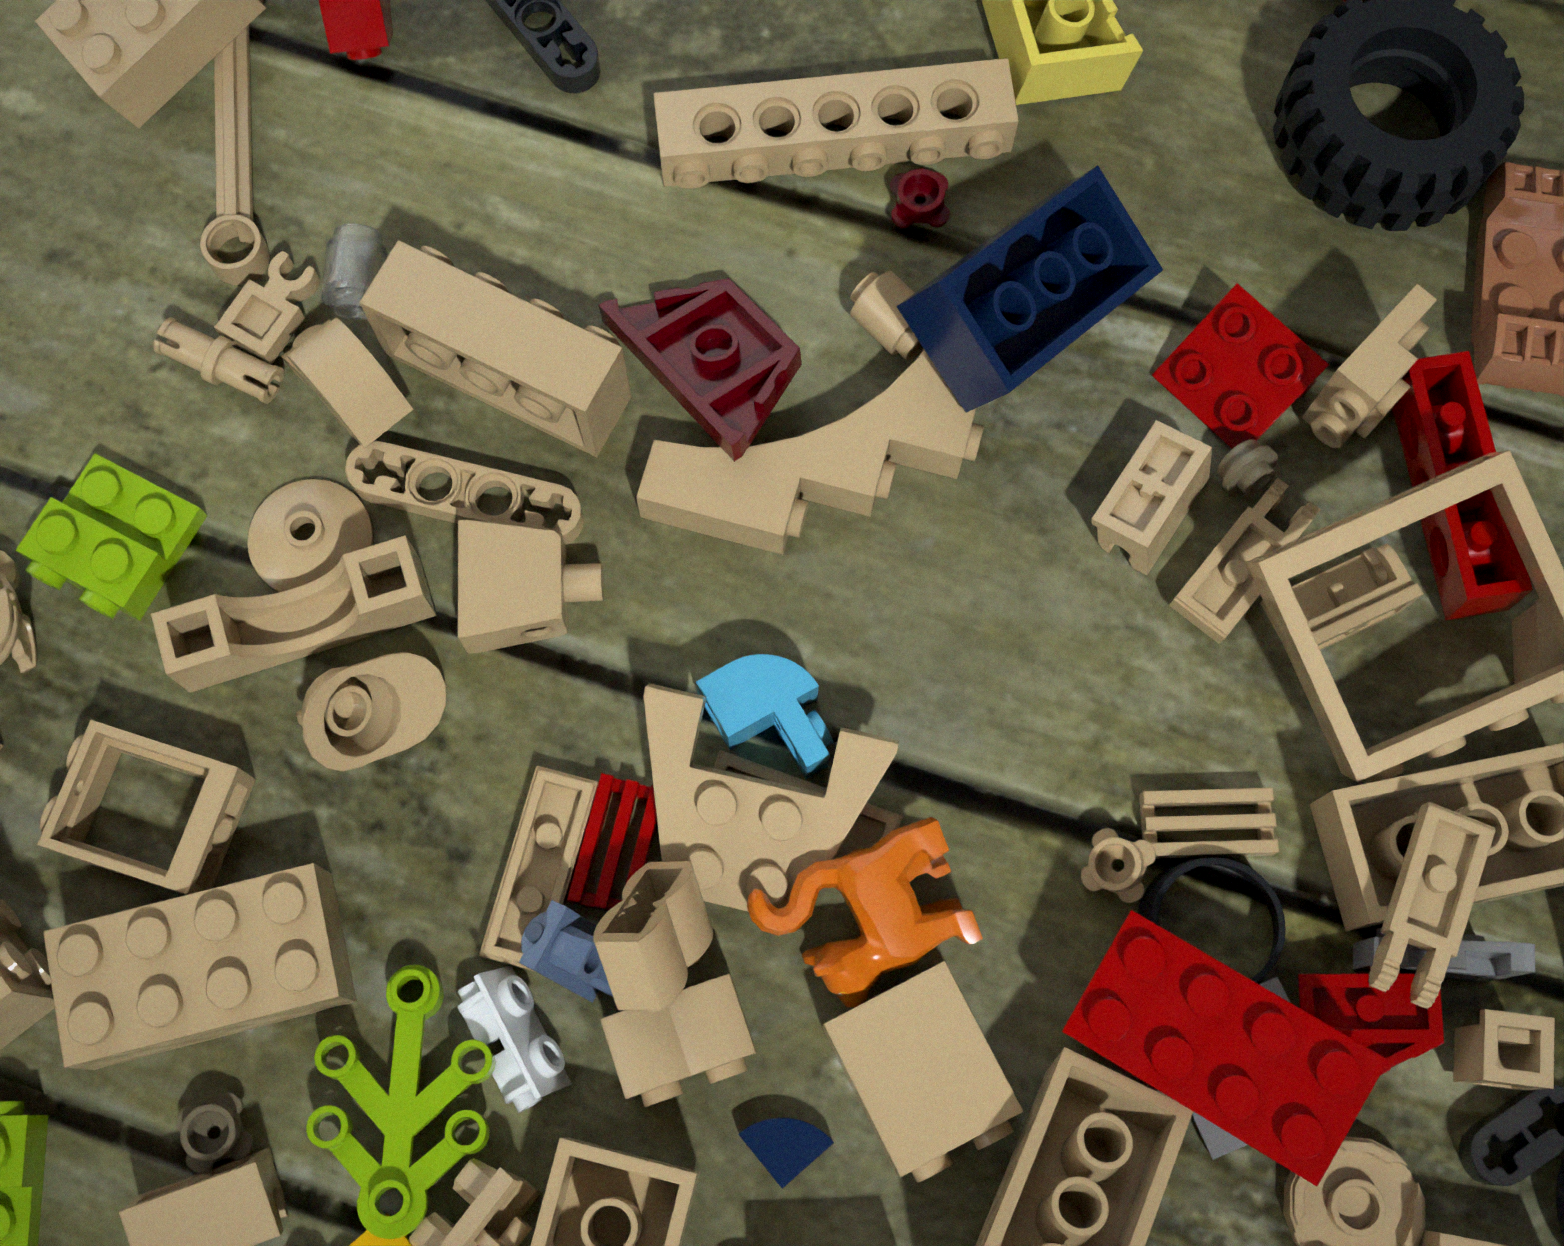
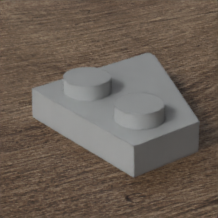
[1353,928,1535,983]

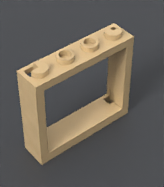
[1246,450,1564,783]

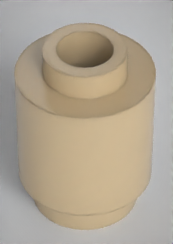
[850,271,924,361]

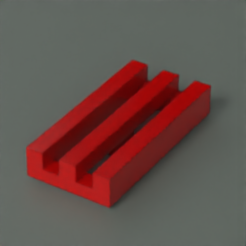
[567,773,657,912]

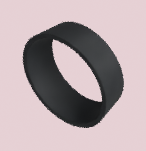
[1137,858,1286,984]

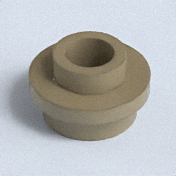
[1217,439,1278,497]

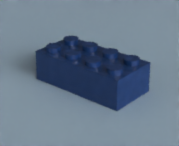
[896,165,1163,413]

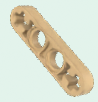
[345,441,584,545]

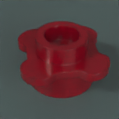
[890,168,950,228]

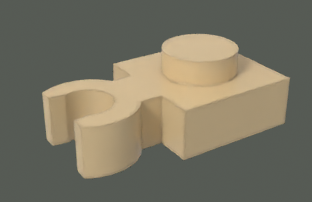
[214,251,320,365]

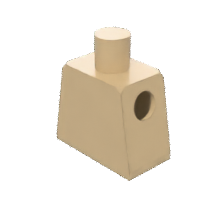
[458,520,604,654]

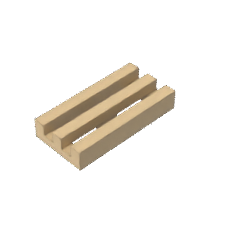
[1139,788,1279,859]

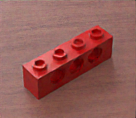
[1392,351,1533,620]

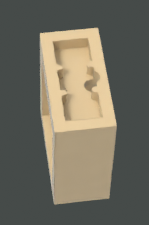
[37,720,256,895]

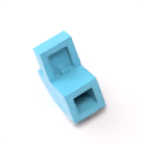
[696,654,833,779]

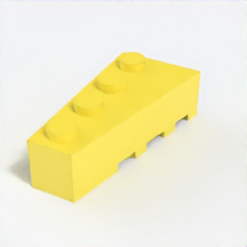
[982,0,1143,105]

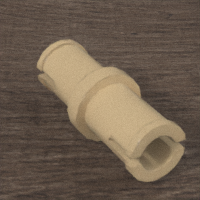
[154,317,284,404]

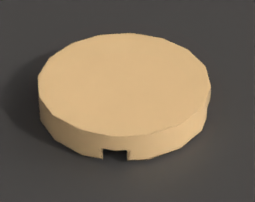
[1283,1137,1425,1246]

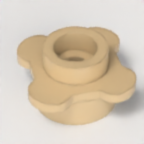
[1081,828,1156,903]

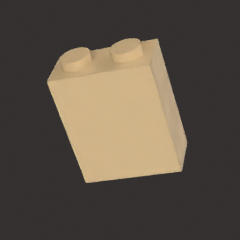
[822,961,1024,1183]

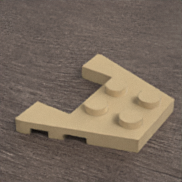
[643,683,899,911]

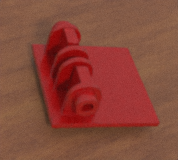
[1152,283,1329,449]

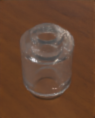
[321,223,388,320]

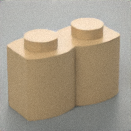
[593,861,713,1013]
[600,974,757,1107]

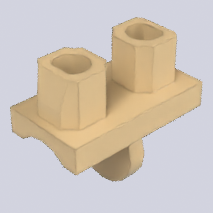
[409,1158,541,1246]

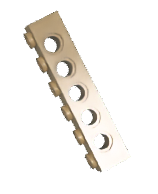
[653,58,1019,189]

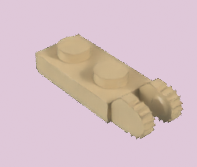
[1169,478,1321,644]
[1368,802,1496,1009]

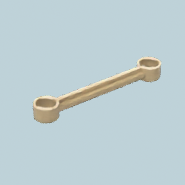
[200,0,270,285]

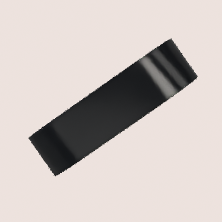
[1459,1085,1564,1186]

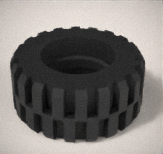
[1273,0,1524,231]

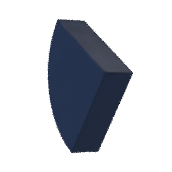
[738,1118,834,1189]

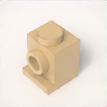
[1453,1009,1555,1091]

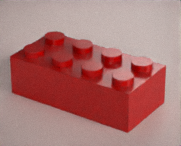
[1062,910,1388,1187]

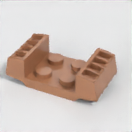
[1471,162,1564,397]

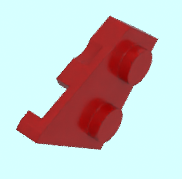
[1297,973,1444,1075]

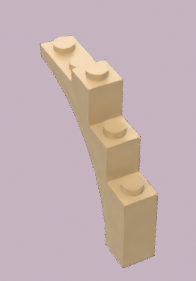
[636,349,984,555]

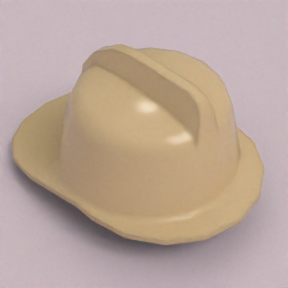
[296,652,446,772]

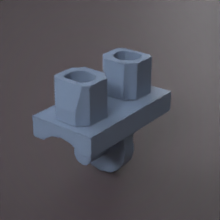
[519,900,613,1003]

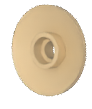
[247,479,374,592]

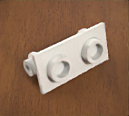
[458,966,572,1113]

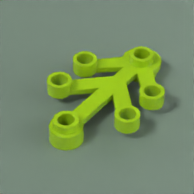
[306,964,496,1239]

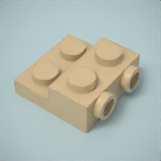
[1302,284,1437,449]

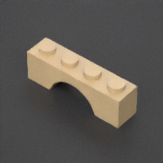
[151,535,437,693]

